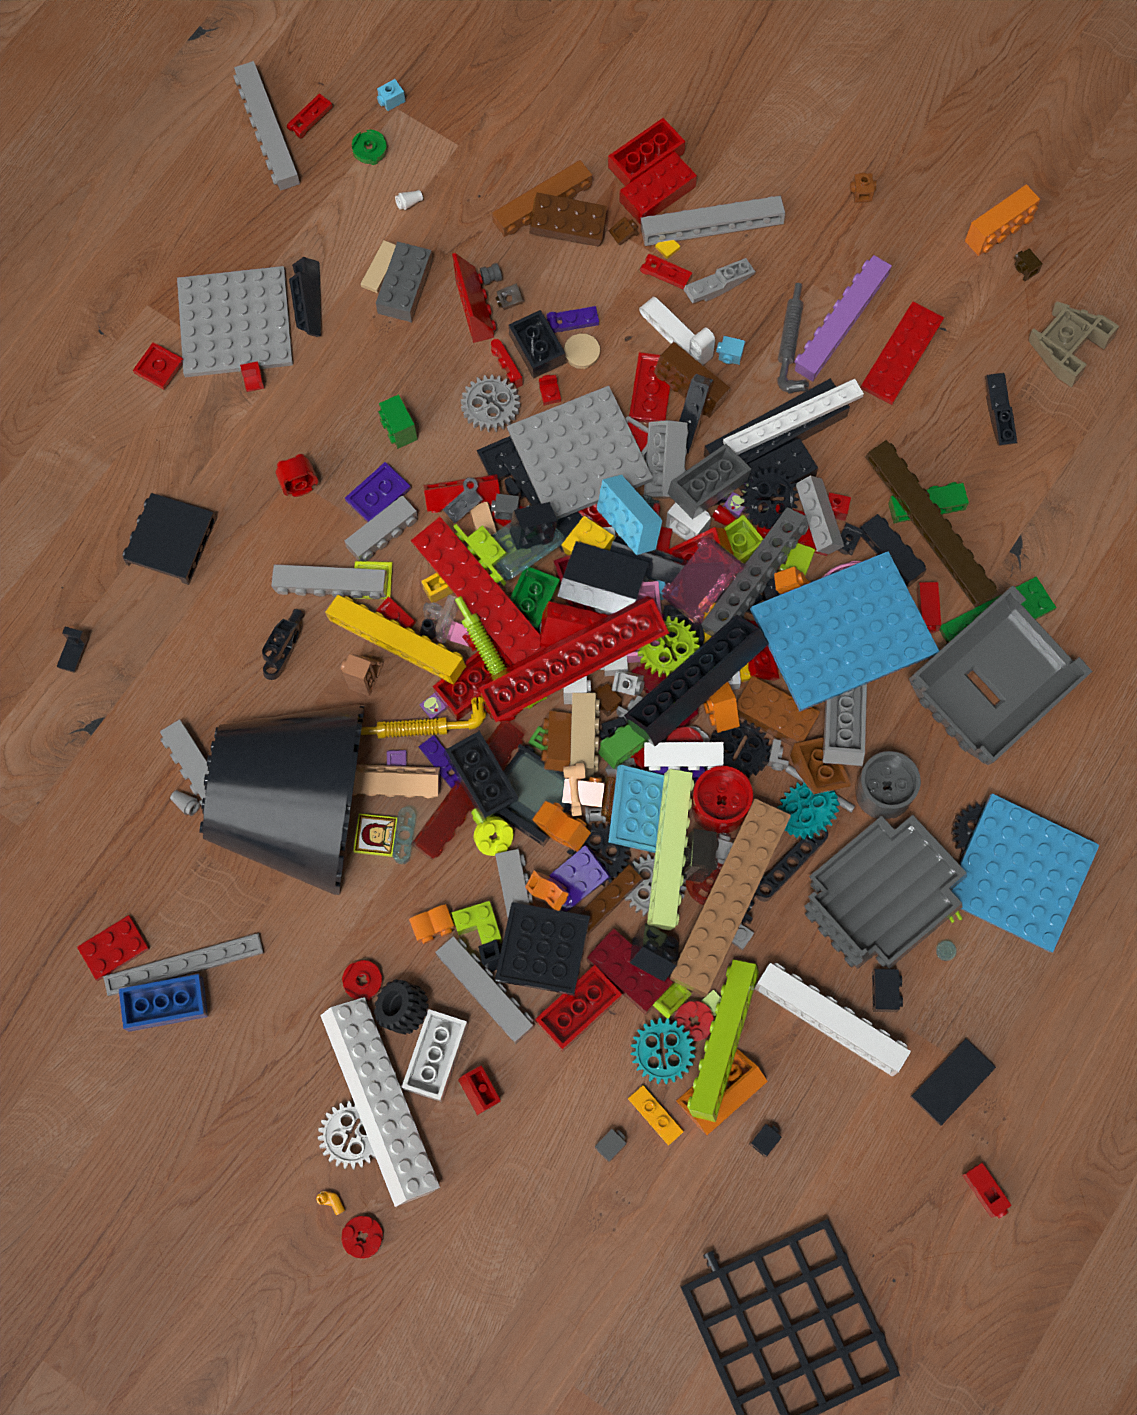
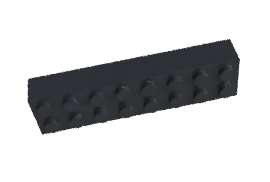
[704,378,850,464]
[624,615,768,746]

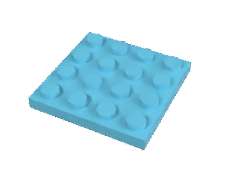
[608,765,664,853]

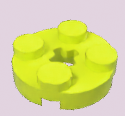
[473,817,513,856]

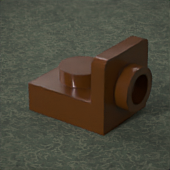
[608,217,640,245]

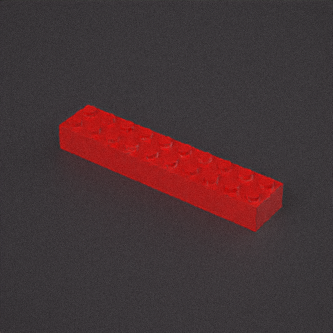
[410,517,547,665]
[475,596,669,722]

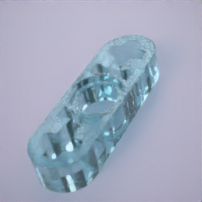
[392,807,416,864]

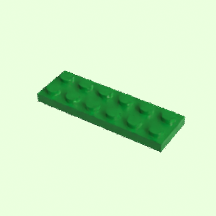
[939,576,1057,644]

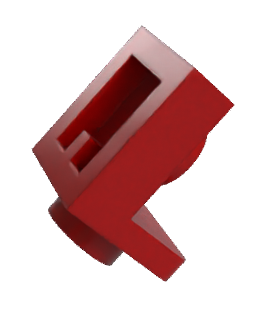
[539,375,561,406]

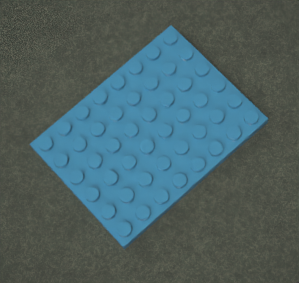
[750,552,939,711]

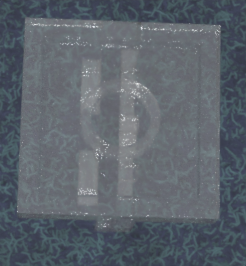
[423,595,458,643]

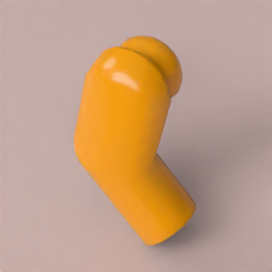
[316,1191,345,1215]

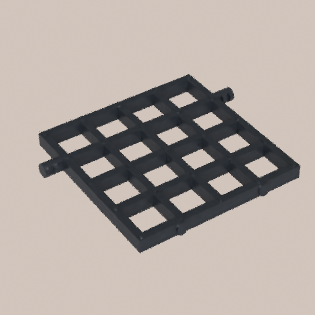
[680,1219,901,1415]

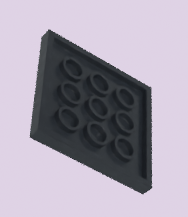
[495,902,590,996]

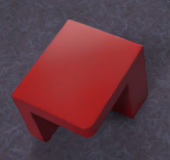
[240,361,264,392]

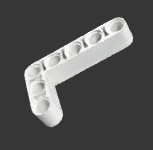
[639,297,715,365]

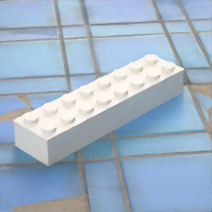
[754,963,911,1076]

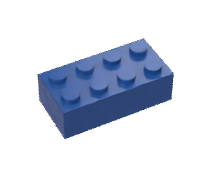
[119,974,208,1032]

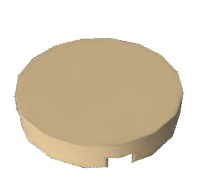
[564,334,600,369]

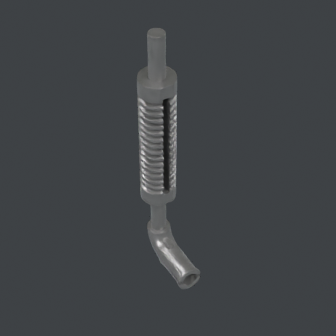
[777,283,809,394]

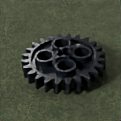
[740,468,799,529]
[709,720,771,778]
[951,802,986,856]
[567,823,631,887]

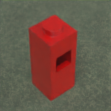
[916,582,941,634]
[962,1163,1012,1219]

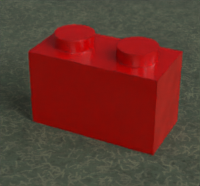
[458,1065,501,1115]

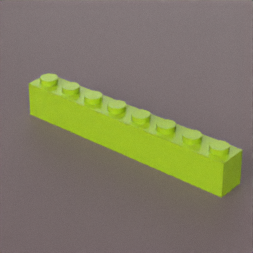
[687,960,759,1122]

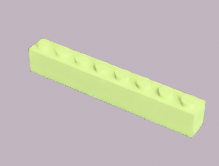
[647,769,694,930]

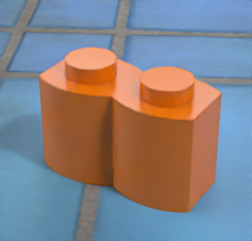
[409,904,455,944]

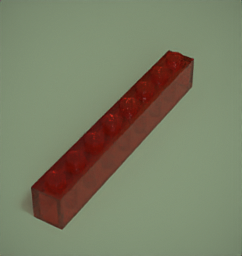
[410,721,524,859]

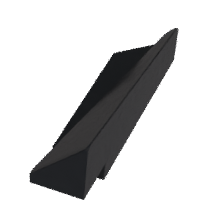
[289,257,321,337]

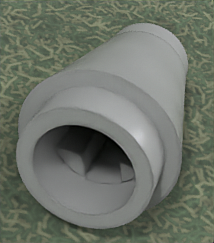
[170,790,200,816]

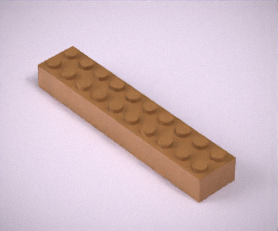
[670,799,791,997]

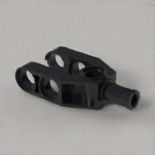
[262,609,304,680]

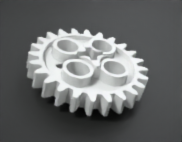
[318,1101,376,1170]

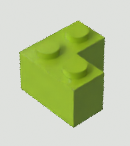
[452,901,502,945]

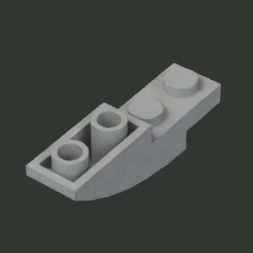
[684,258,755,303]

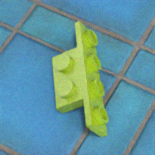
[453,524,507,586]

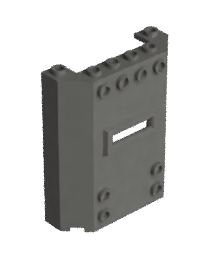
[909,586,1092,765]

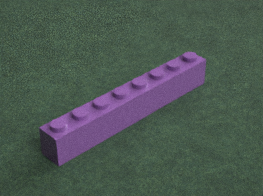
[794,255,892,382]

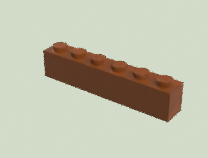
[492,160,592,237]

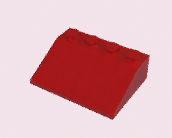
[452,253,496,343]

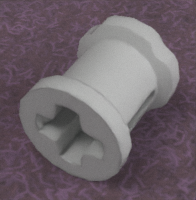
[585,805,606,824]

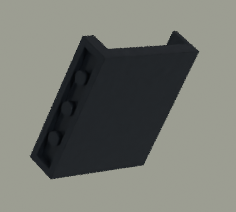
[122,493,217,585]

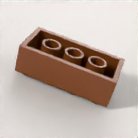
[737,677,820,746]

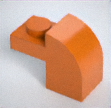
[525,870,569,911]

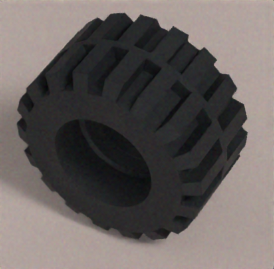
[374,979,429,1035]

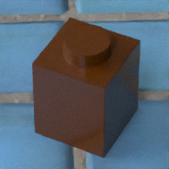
[593,683,622,717]

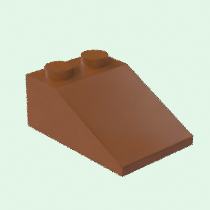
[790,737,851,794]

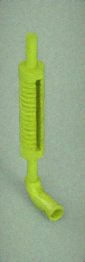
[455,596,547,709]

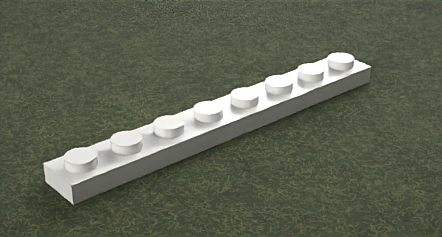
[723,379,864,455]

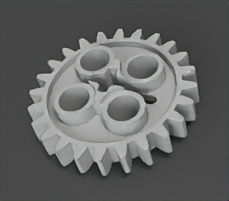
[461,375,520,432]
[625,854,686,917]

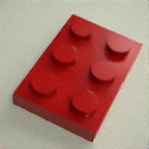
[747,620,780,681]
[77,915,149,981]

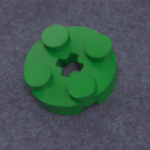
[352,129,387,165]

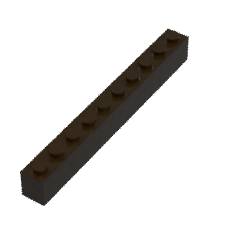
[865,440,998,608]

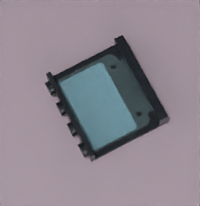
[496,744,571,847]

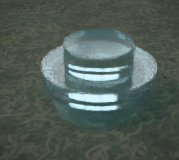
[936,941,956,961]

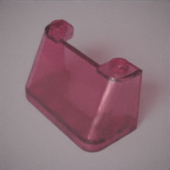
[661,537,747,626]

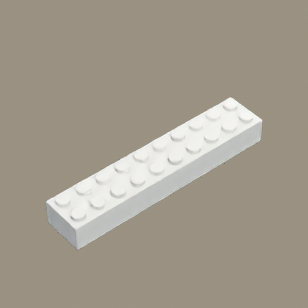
[320,997,440,1207]

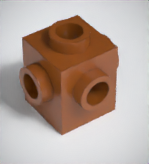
[850,173,876,202]

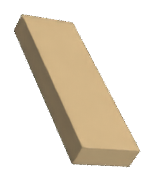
[361,240,396,293]

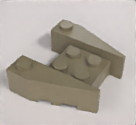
[1028,301,1119,387]

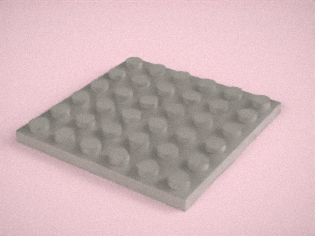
[177,266,293,377]
[507,386,653,519]

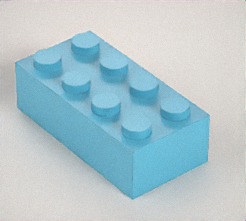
[597,475,662,555]

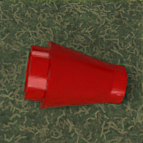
[711,504,737,526]

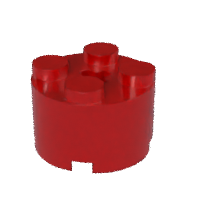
[275,454,318,497]

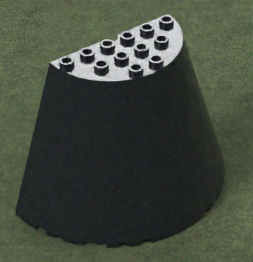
[199,704,365,895]

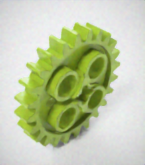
[638,616,700,677]

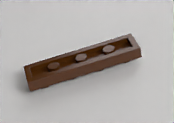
[580,865,644,935]

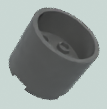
[855,751,921,819]

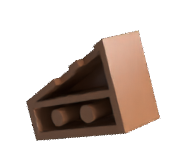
[341,654,384,697]

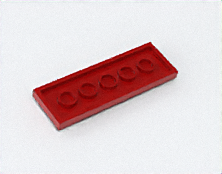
[860,301,945,405]

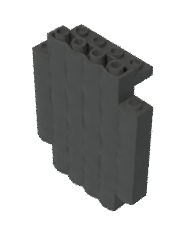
[804,815,967,969]

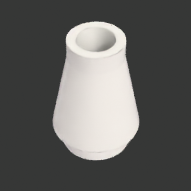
[395,190,423,210]

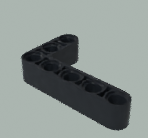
[754,829,828,902]

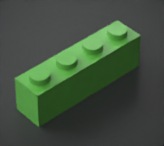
[599,723,649,769]

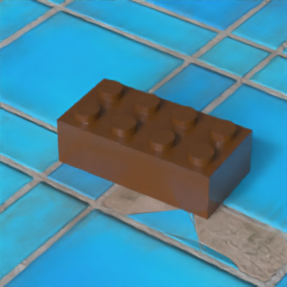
[529,192,607,247]
[654,341,730,418]

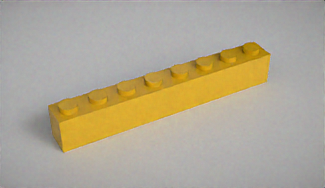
[325,595,466,685]

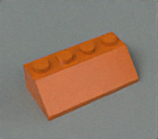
[676,1049,768,1135]

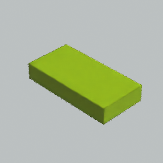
[653,983,692,1018]

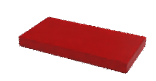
[629,352,670,423]

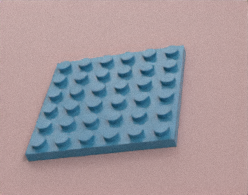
[951,794,1099,953]

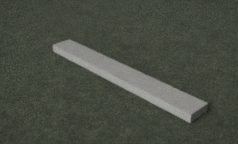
[103,933,264,997]

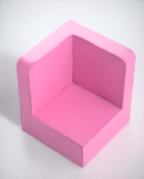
[446,621,468,646]

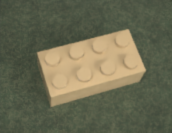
[570,693,599,778]

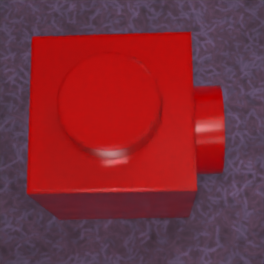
[828,492,851,521]

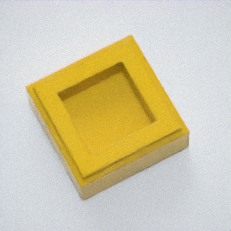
[655,240,680,259]

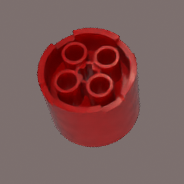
[691,766,753,834]

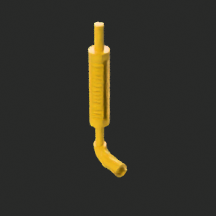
[361,697,486,739]

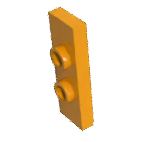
[628,1086,683,1146]

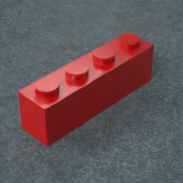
[423,474,500,513]

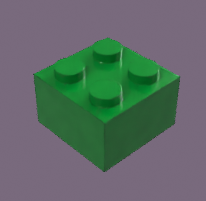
[378,394,417,449]

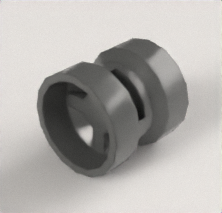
[480,263,502,285]

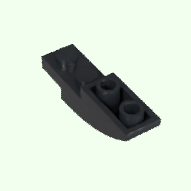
[985,373,1018,446]

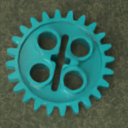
[777,782,840,839]
[630,1018,697,1084]

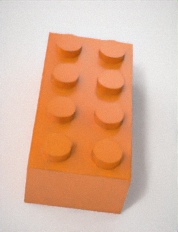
[965,184,1040,256]

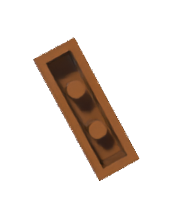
[541,711,572,772]

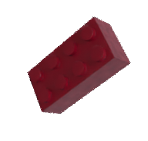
[587,928,673,1015]

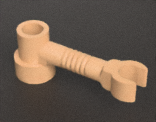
[563,763,585,816]

